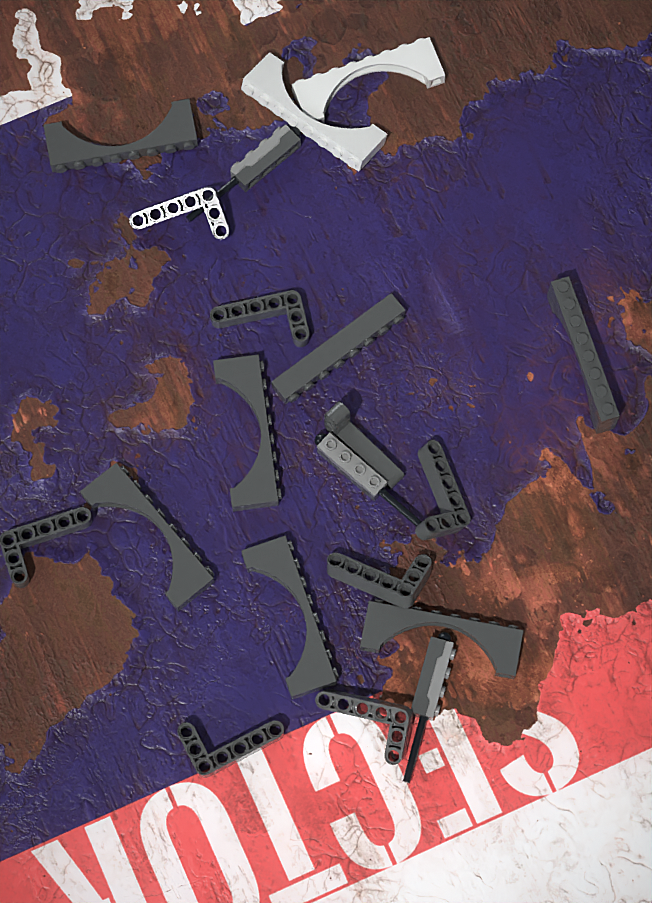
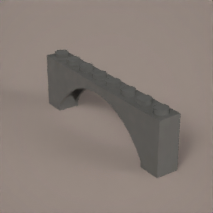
[44,99,198,173]
[547,276,620,434]
[213,355,282,512]
[80,463,215,612]
[241,536,339,700]
[360,599,523,679]

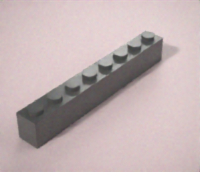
[271,293,405,405]

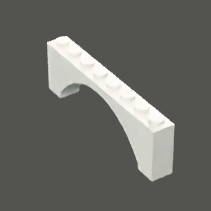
[292,37,445,124]
[241,52,387,172]

